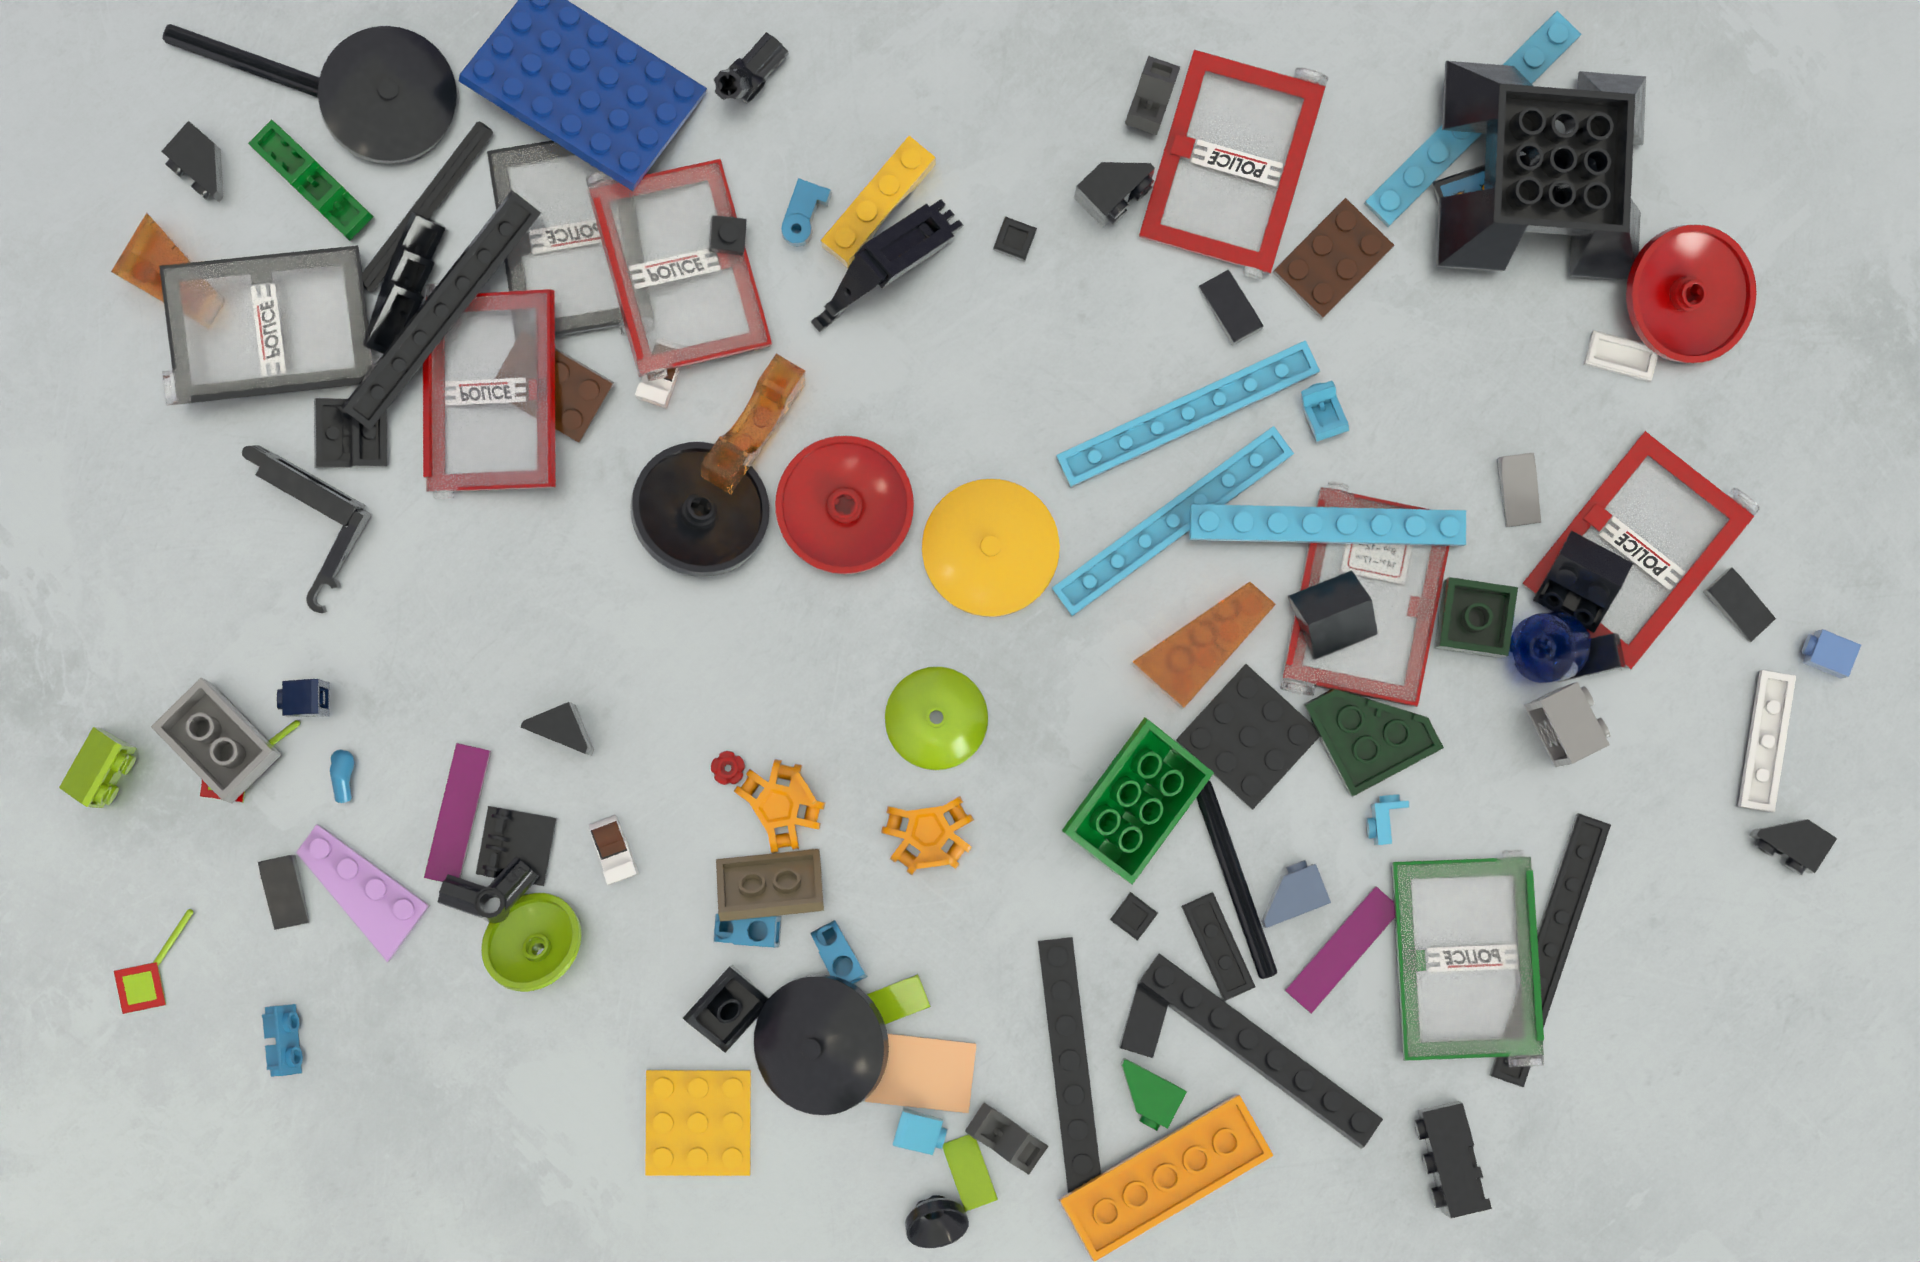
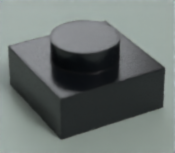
[708,215,747,256]

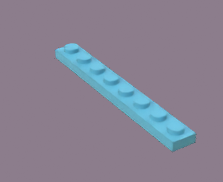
[1364,11,1581,227]
[1056,340,1320,488]
[1052,426,1294,616]
[1189,504,1466,546]

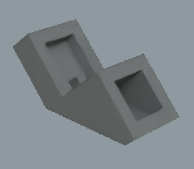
[1125,56,1180,135]
[965,1102,1048,1175]

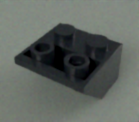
[1074,162,1155,227]
[1533,530,1633,633]

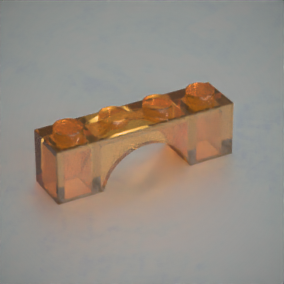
[701,353,806,495]

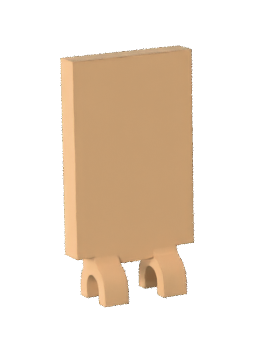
[865,1033,976,1113]

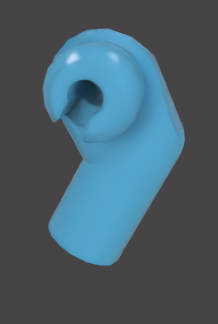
[330,749,355,803]

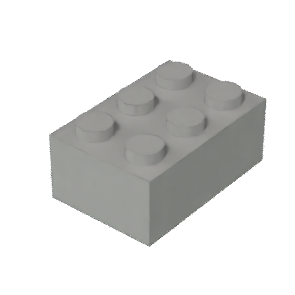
[151,678,281,804]
[1524,682,1610,767]

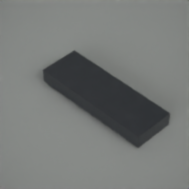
[1181,892,1255,1001]

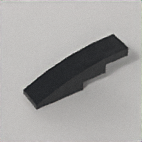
[363,212,446,354]

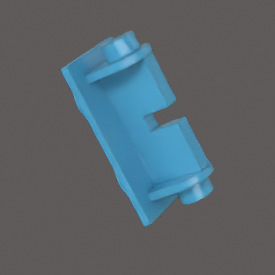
[262,1004,303,1077]

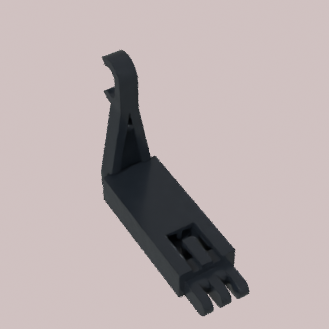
[810,199,964,332]
[242,445,371,613]

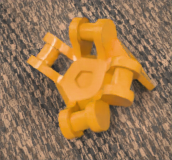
[734,759,825,853]
[881,796,974,875]

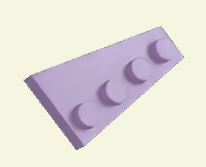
[296,824,430,962]

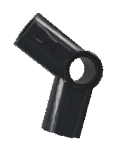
[714,32,789,103]
[437,856,539,924]

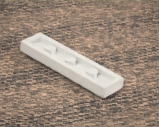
[1738,670,1796,812]

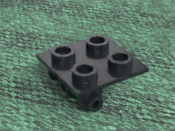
[476,806,556,886]

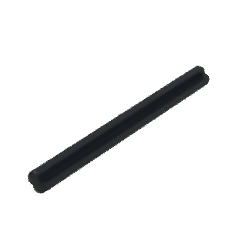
[162,24,320,97]
[362,121,493,293]
[1196,781,1277,979]

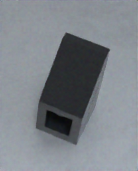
[161,121,223,202]
[1749,819,1837,875]

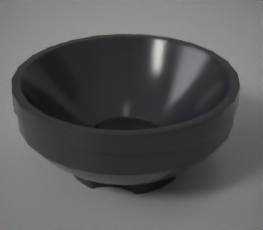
[905,1195,969,1248]

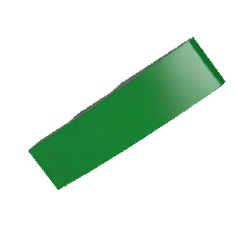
[248,119,374,241]

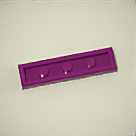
[424,743,491,882]
[1284,886,1395,1014]

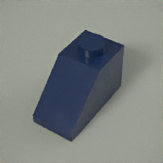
[277,679,330,717]

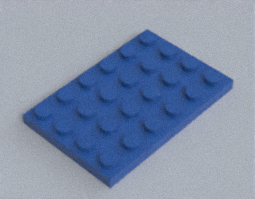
[458,0,707,191]

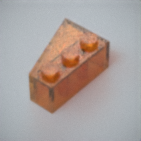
[111,213,225,329]

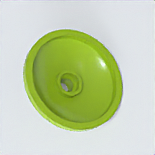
[885,667,988,770]
[481,893,581,992]

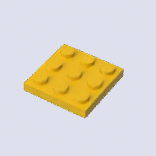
[645,1070,751,1176]

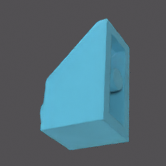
[892,1107,948,1155]

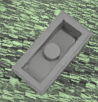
[1497,453,1541,527]

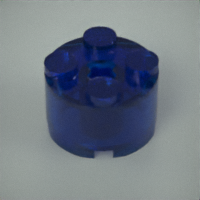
[1510,612,1591,683]

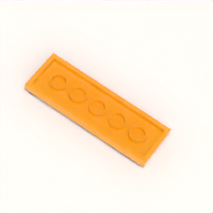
[1058,1094,1274,1262]

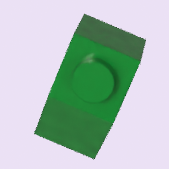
[1120,1058,1187,1131]

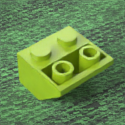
[59,727,137,808]

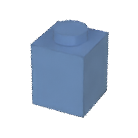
[1802,629,1861,679]

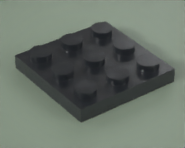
[1176,664,1320,810]

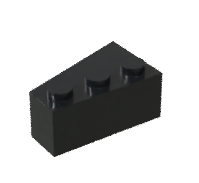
[1414,1101,1492,1218]

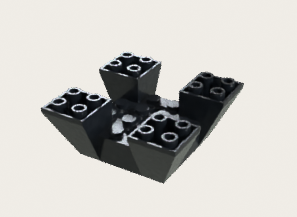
[1436,61,1646,280]

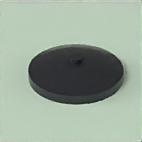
[318,26,457,164]
[630,442,769,577]
[754,975,889,1115]

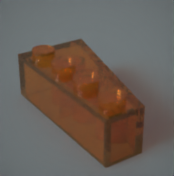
[1131,582,1276,710]

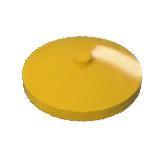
[922,479,1060,617]

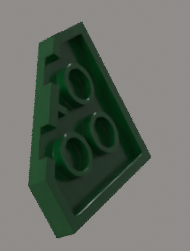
[1303,688,1444,797]

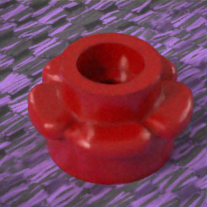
[711,751,745,785]

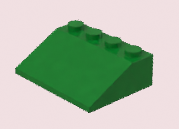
[1062,717,1214,885]

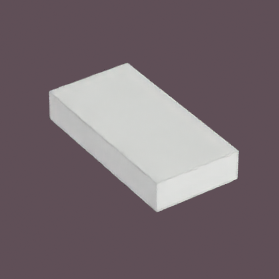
[1583,330,1658,382]

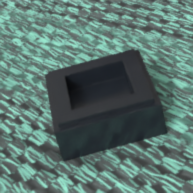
[993,216,1037,262]
[1110,892,1158,941]

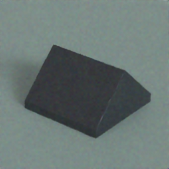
[1288,570,1378,660]
[520,702,594,756]
[683,965,769,1053]

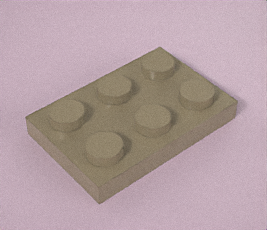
[716,849,824,922]

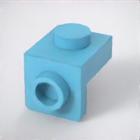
[1301,381,1349,442]
[1366,794,1409,845]

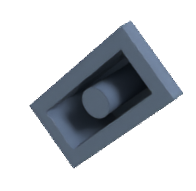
[1261,860,1331,928]

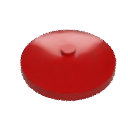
[1626,225,1757,363]
[775,435,914,574]

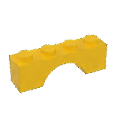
[821,136,936,268]

